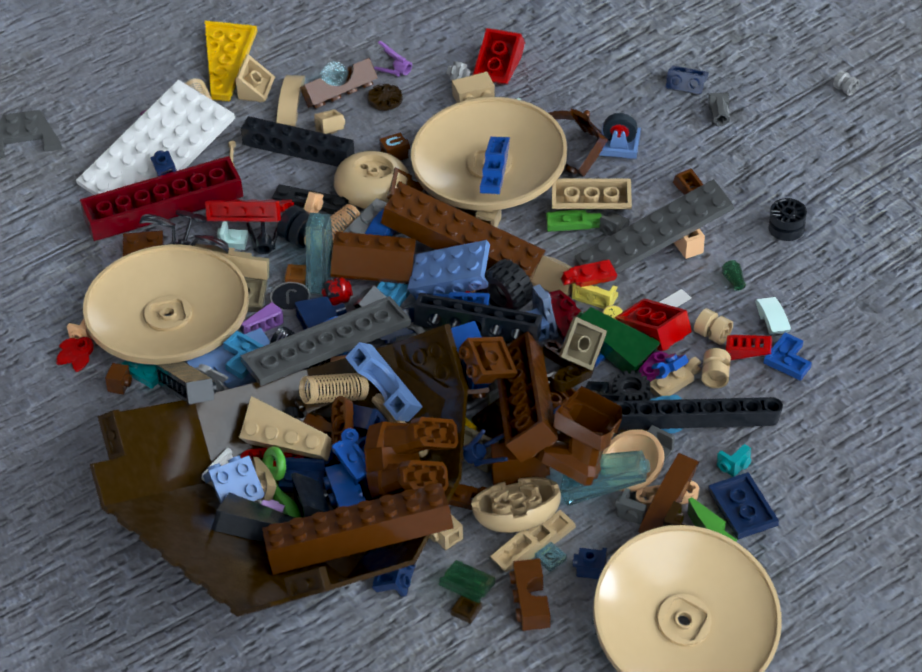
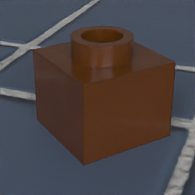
[105,363,132,395]

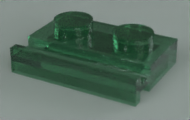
[439,560,496,603]

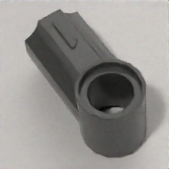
[709,93,730,126]

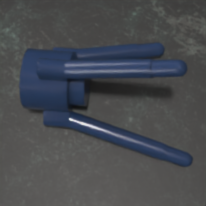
[463,429,508,467]

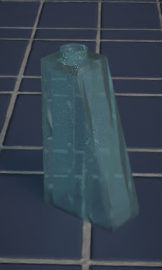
[306,212,333,294]
[560,450,650,506]

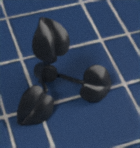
[139,210,229,253]

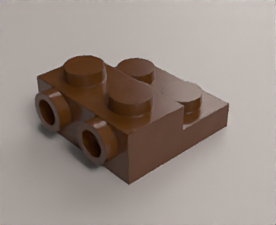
[459,337,517,384]

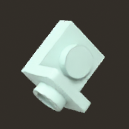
[217,221,248,250]

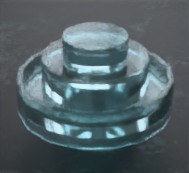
[321,61,348,86]

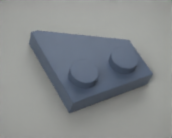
[532,284,559,340]

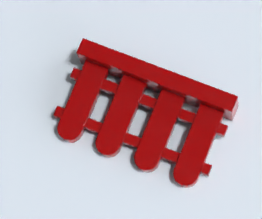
[205,199,294,222]

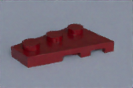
[549,290,586,341]

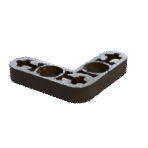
[542,340,595,392]

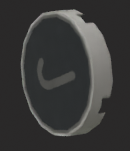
[270,282,311,316]

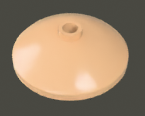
[600,429,664,492]

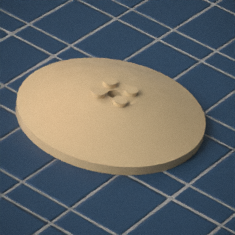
[411,97,567,211]
[83,244,249,365]
[593,525,782,672]

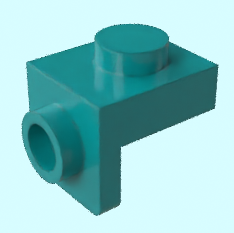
[716,444,751,477]

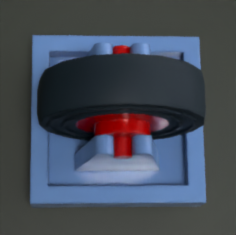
[599,113,641,159]

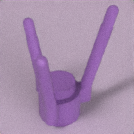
[374,41,412,77]

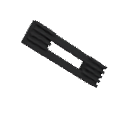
[272,184,352,216]

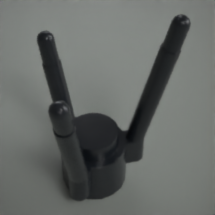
[246,222,278,254]

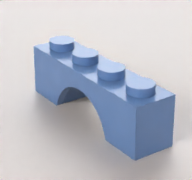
[345,342,423,422]

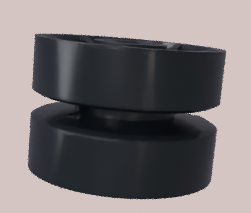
[768,198,807,241]
[277,205,320,248]

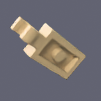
[650,357,701,397]

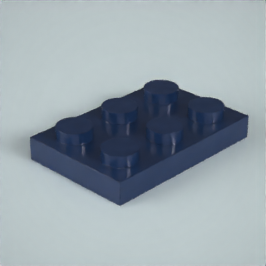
[708,472,779,540]

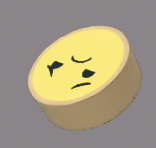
[603,305,623,320]

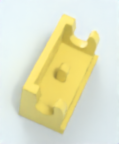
[572,283,618,309]

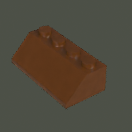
[330,231,416,284]

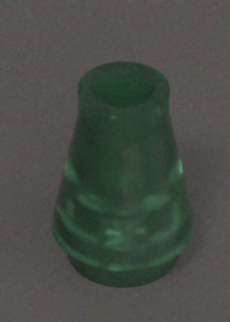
[722,260,746,291]

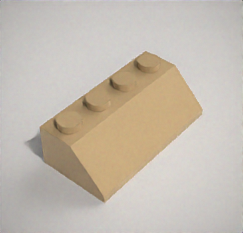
[552,179,632,209]

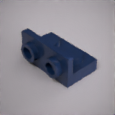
[666,65,709,94]
[278,457,326,492]
[372,563,416,597]

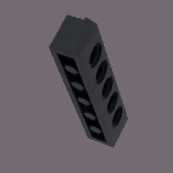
[241,116,355,167]
[413,293,542,343]

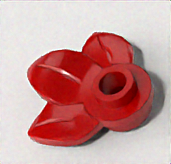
[56,337,94,372]

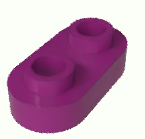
[639,351,668,382]

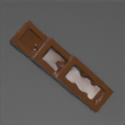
[638,453,699,533]

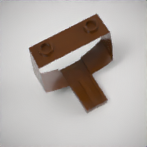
[548,109,608,176]

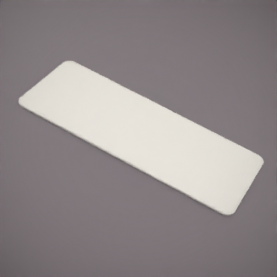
[660,289,691,307]

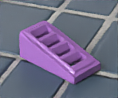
[241,302,284,334]

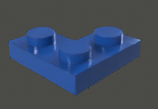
[764,332,812,381]

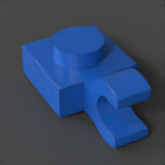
[651,353,689,379]

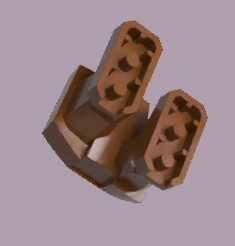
[538,386,622,486]
[364,417,458,498]

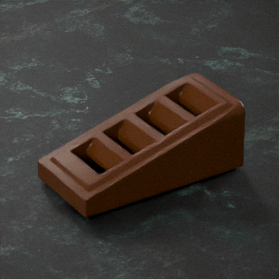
[673,168,704,195]

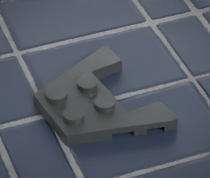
[0,110,62,158]

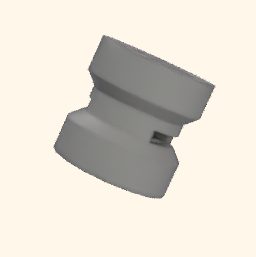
[833,70,860,96]

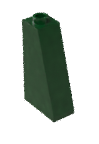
[576,307,660,374]

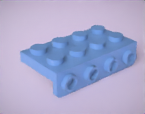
[408,240,490,299]

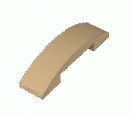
[277,75,305,127]

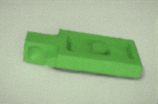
[546,210,601,232]

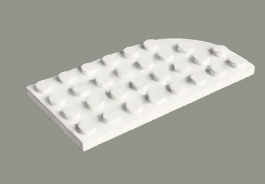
[76,80,235,195]

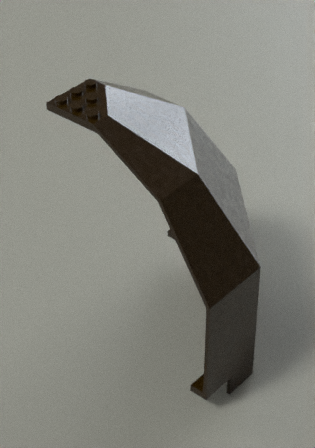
[89,324,468,617]

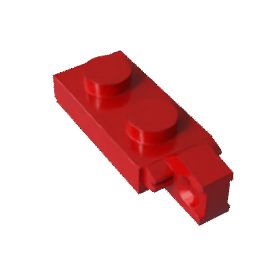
[560,260,618,287]

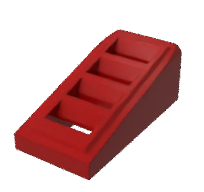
[726,335,772,360]

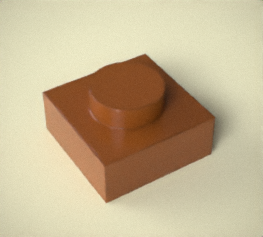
[285,264,308,285]

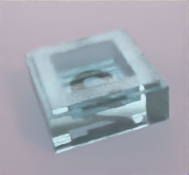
[535,542,567,572]

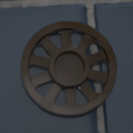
[368,83,403,111]

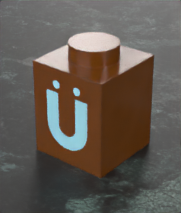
[379,132,410,161]

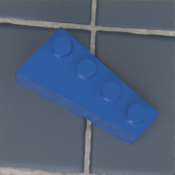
[323,463,365,508]

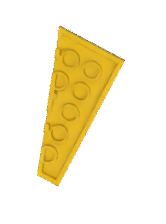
[205,21,257,101]

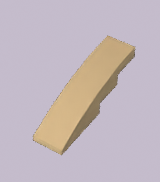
[195,244,269,280]
[490,510,576,573]

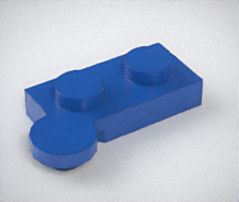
[332,428,367,483]

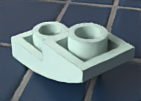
[755,297,791,335]

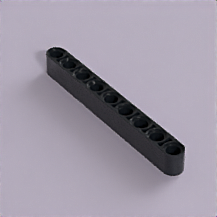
[612,397,783,430]

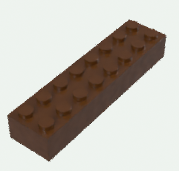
[381,183,546,281]
[497,331,558,463]
[262,483,454,574]

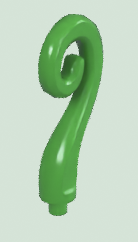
[262,446,302,518]

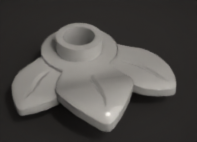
[195,364,229,391]

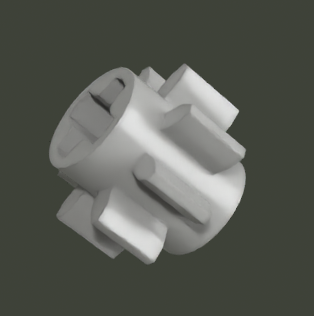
[446,61,470,81]

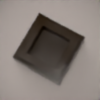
[451,594,482,624]

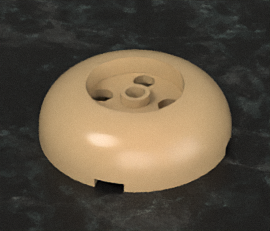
[334,151,409,208]
[471,477,561,533]

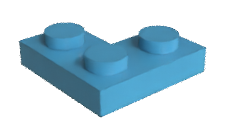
[223,331,264,379]

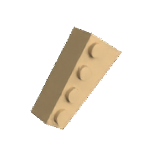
[239,396,332,461]

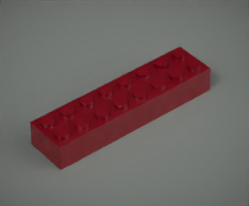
[80,156,244,241]

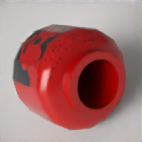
[322,277,353,306]

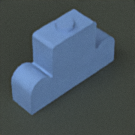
[185,328,270,389]

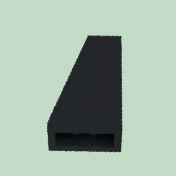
[211,492,295,543]

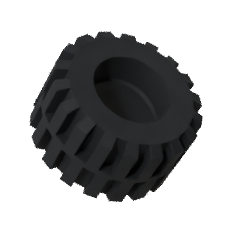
[481,259,533,311]

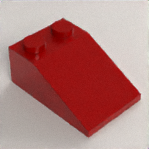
[473,28,525,85]
[615,298,692,351]

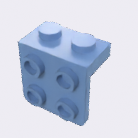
[203,455,264,504]

